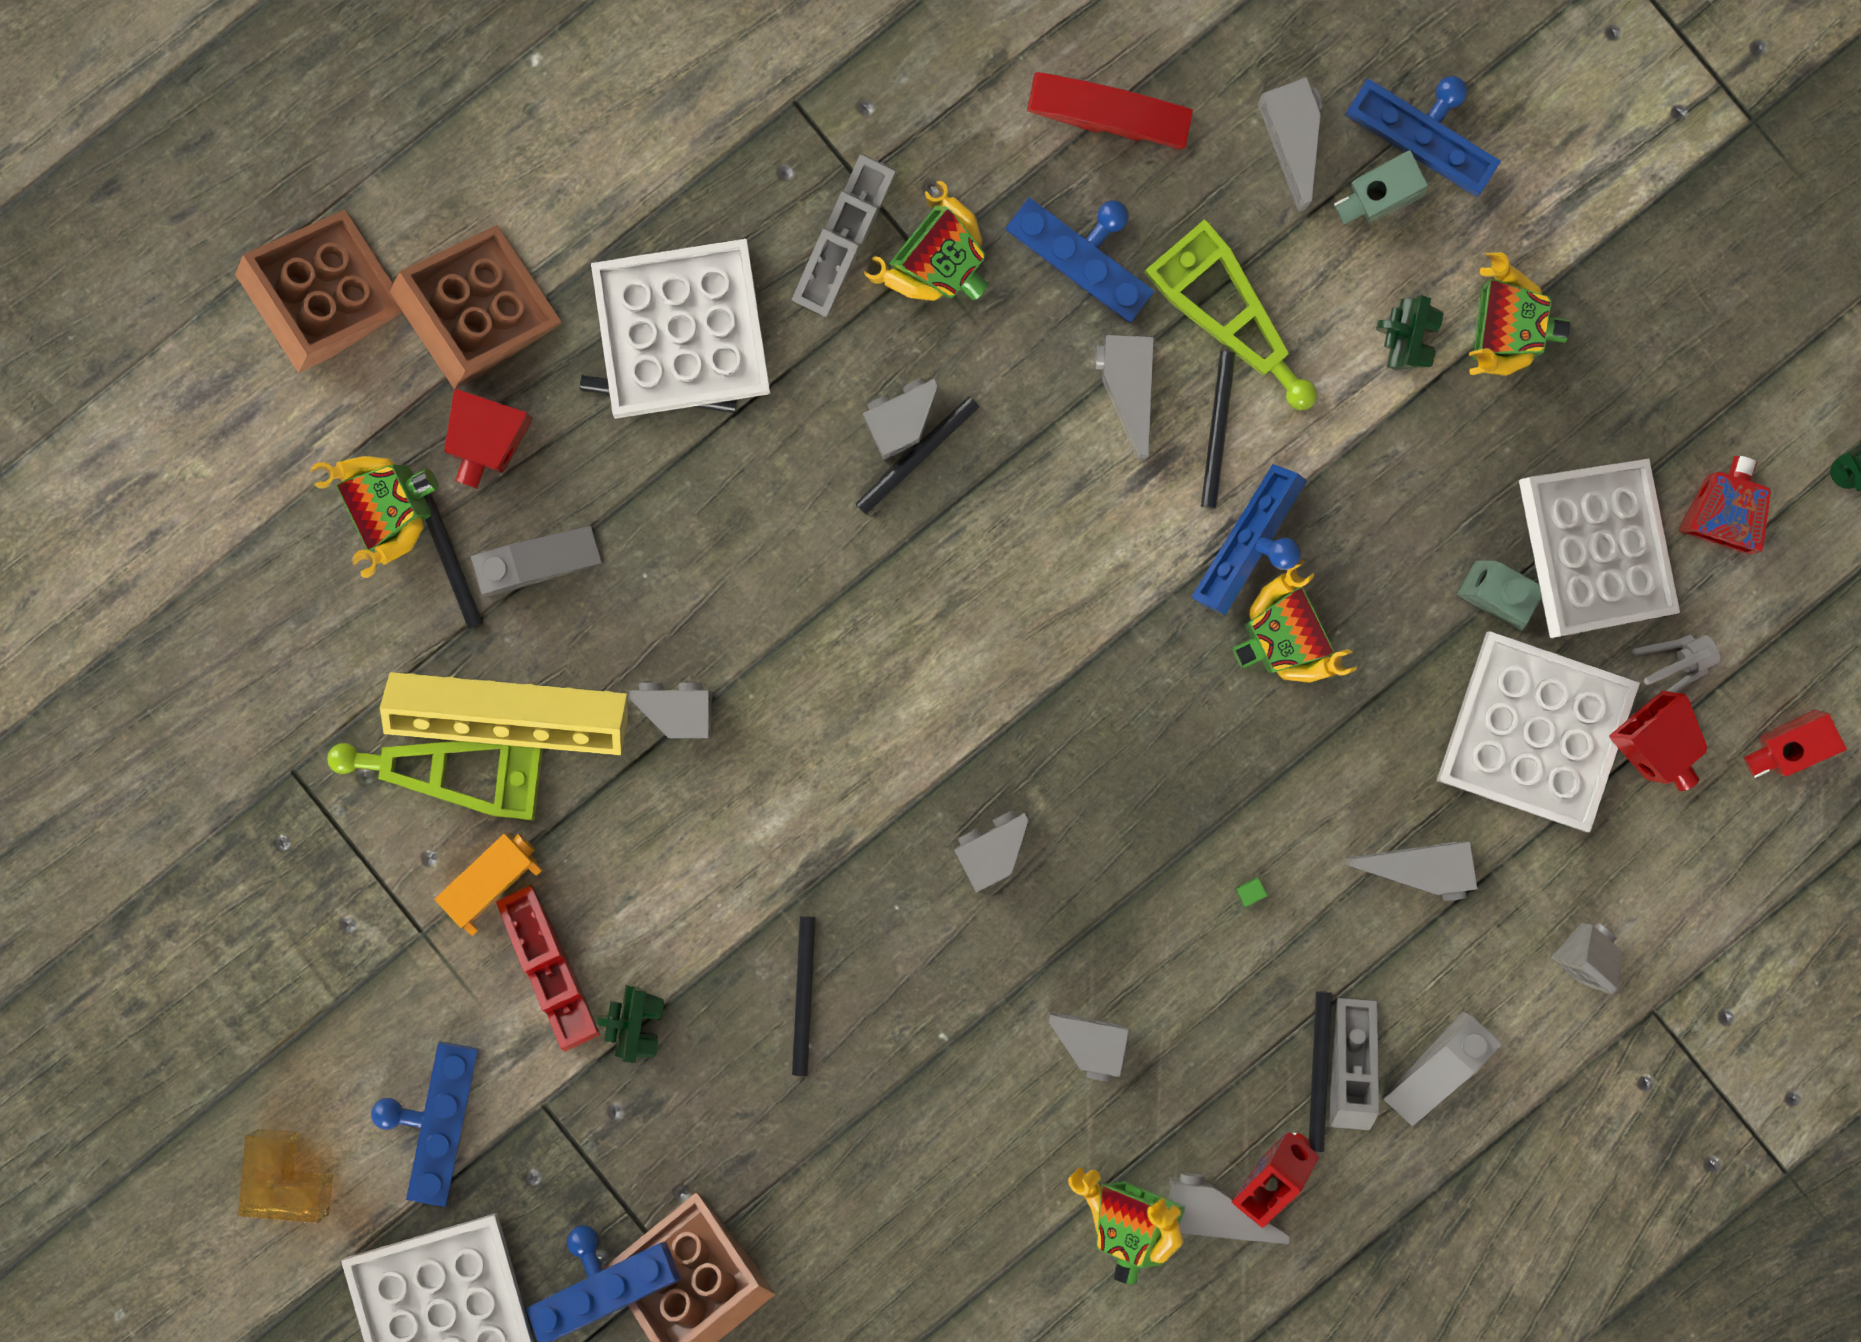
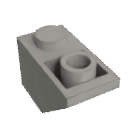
[863,378,938,460]
[629,683,712,739]
[954,810,1029,893]

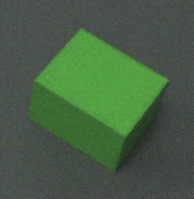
[1235,878,1267,907]

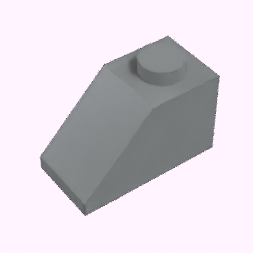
[1047,1011,1129,1082]

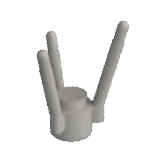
[1632,634,1720,693]

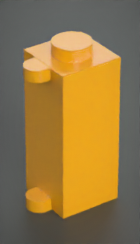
[434,832,542,936]

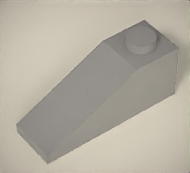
[1257,77,1323,212]
[1095,335,1154,460]
[471,526,603,597]
[1345,841,1477,901]
[1551,922,1622,995]
[1330,998,1379,1130]
[1383,1012,1502,1126]
[1168,1172,1290,1244]

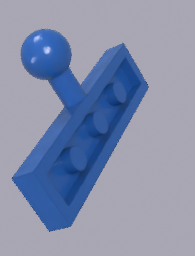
[1345,76,1501,197]
[1005,197,1154,324]
[1191,464,1307,615]
[371,1041,479,1207]
[526,1225,681,1342]

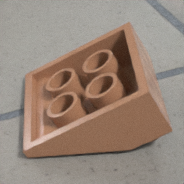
[235,209,403,373]
[389,225,562,389]
[604,1192,776,1342]

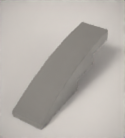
[791,154,898,317]

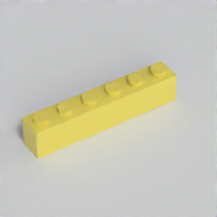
[380,672,628,755]

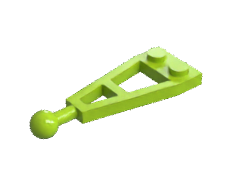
[1144,219,1317,411]
[327,741,543,820]

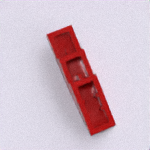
[1027,72,1193,150]
[496,885,601,1052]

